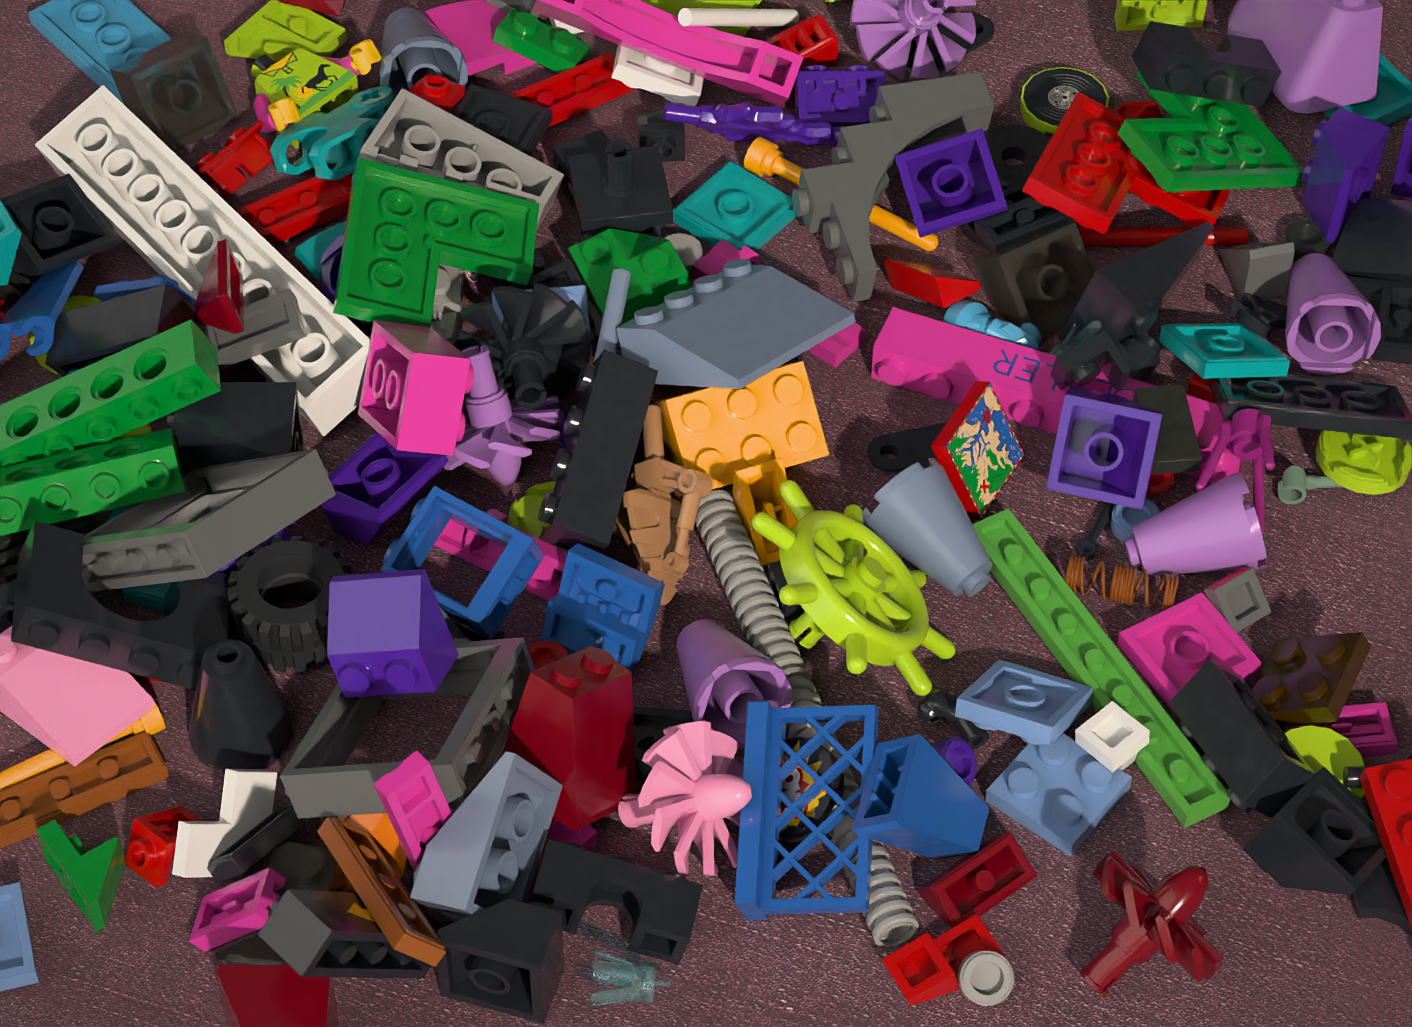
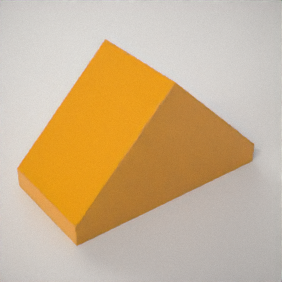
[733,458,798,566]

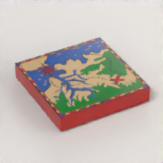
[931,381,1025,520]

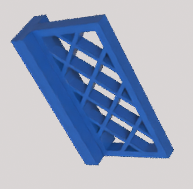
[735,701,879,921]

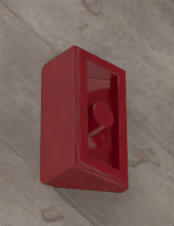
[917,831,1038,929]

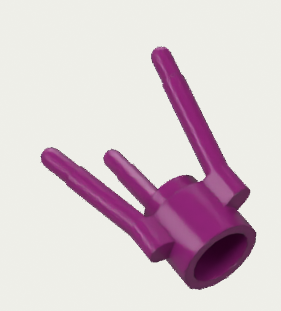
[1196,409,1275,534]

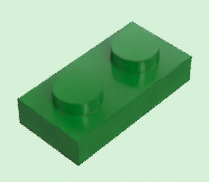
[492,8,591,73]

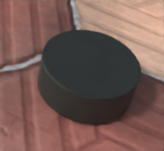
[1284,220,1331,261]

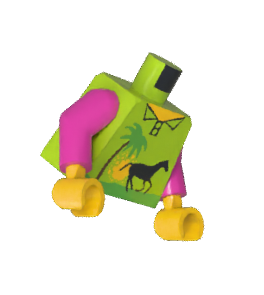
[251,39,382,150]

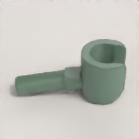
[1278,465,1342,504]

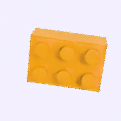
[653,361,829,496]

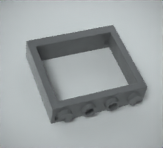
[82,449,336,592]
[280,637,535,818]

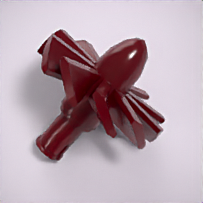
[1079,851,1224,996]

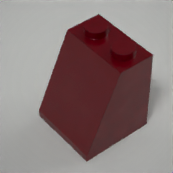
[500,646,637,832]
[217,965,339,1027]

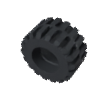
[227,536,354,673]

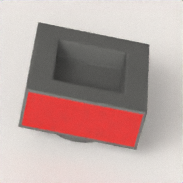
[1204,567,1271,633]

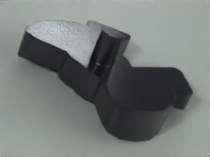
[1225,292,1287,337]

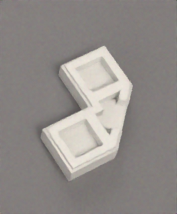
[172,769,277,877]

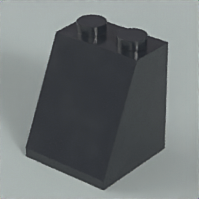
[167,382,305,520]

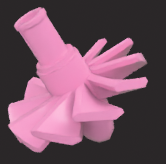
[618,721,752,877]

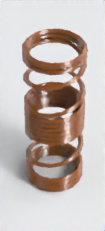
[1065,554,1179,611]

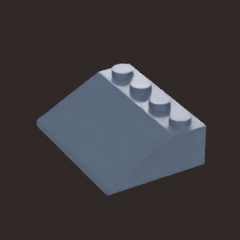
[617,259,856,389]

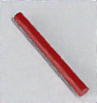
[1063,227,1248,246]

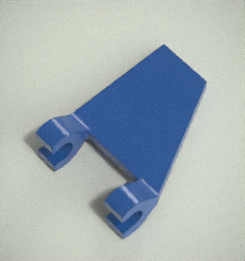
[0,261,83,360]

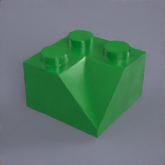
[568,229,692,344]

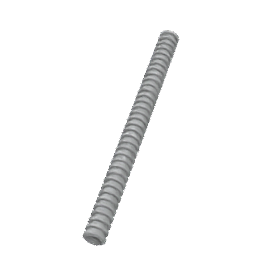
[695,490,919,947]

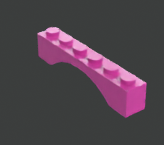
[532,0,803,107]

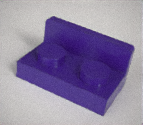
[791,65,885,127]

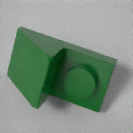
[36,819,125,932]

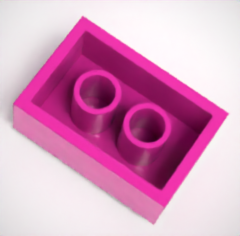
[358,320,474,456]

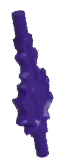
[663,101,844,147]

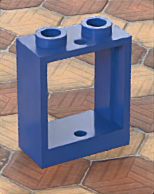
[380,486,545,640]

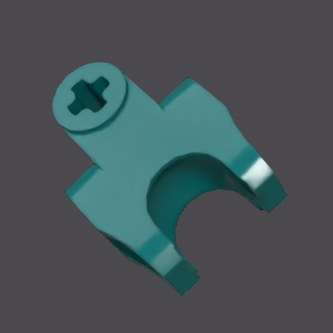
[270,86,394,180]

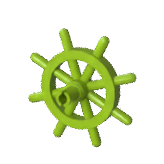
[751,480,956,696]

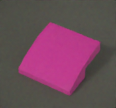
[426,0,537,76]

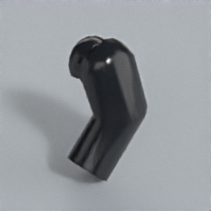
[917,689,989,750]

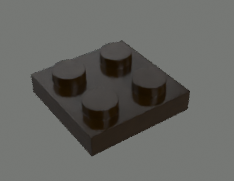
[1252,632,1371,726]

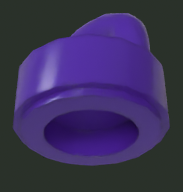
[932,737,977,786]

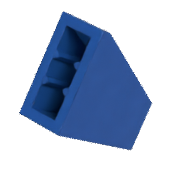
[852,734,989,859]

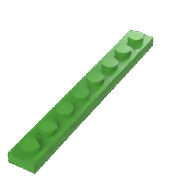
[973,508,1230,828]

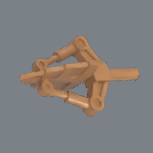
[616,405,713,605]

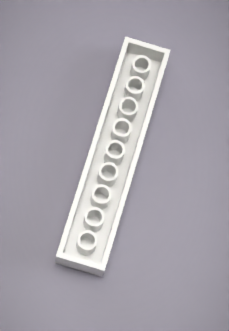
[35,85,370,437]

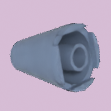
[379,7,468,102]
[863,458,993,597]

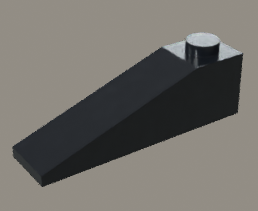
[1058,221,1215,344]

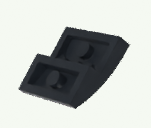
[958,181,1073,252]
[1332,199,1412,282]

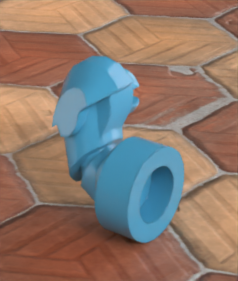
[943,300,1041,351]

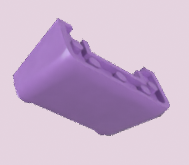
[1227,0,1383,114]

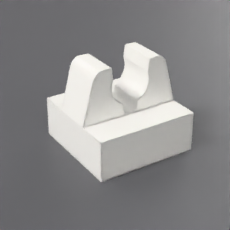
[1075,701,1150,773]

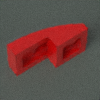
[882,914,1005,1006]

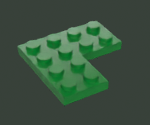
[1117,71,1304,193]
[333,158,539,327]

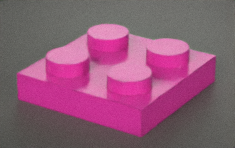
[1117,592,1261,715]

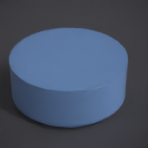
[1111,498,1160,542]

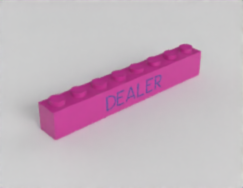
[871,307,1246,483]

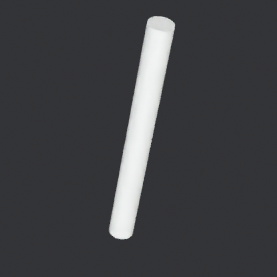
[678,8,799,26]

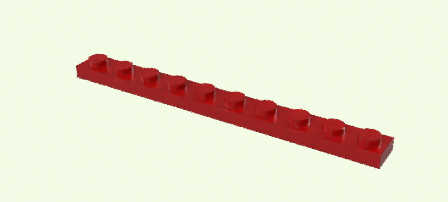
[235,52,633,245]

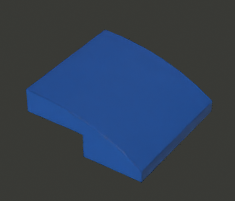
[540,543,665,676]

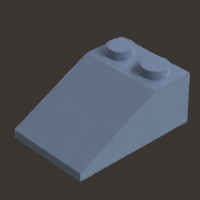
[410,752,563,922]

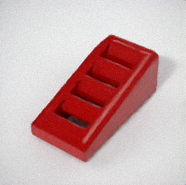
[765,14,838,71]

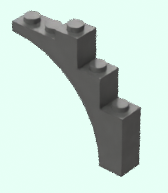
[792,72,994,302]

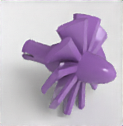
[850,0,976,81]
[444,345,565,486]

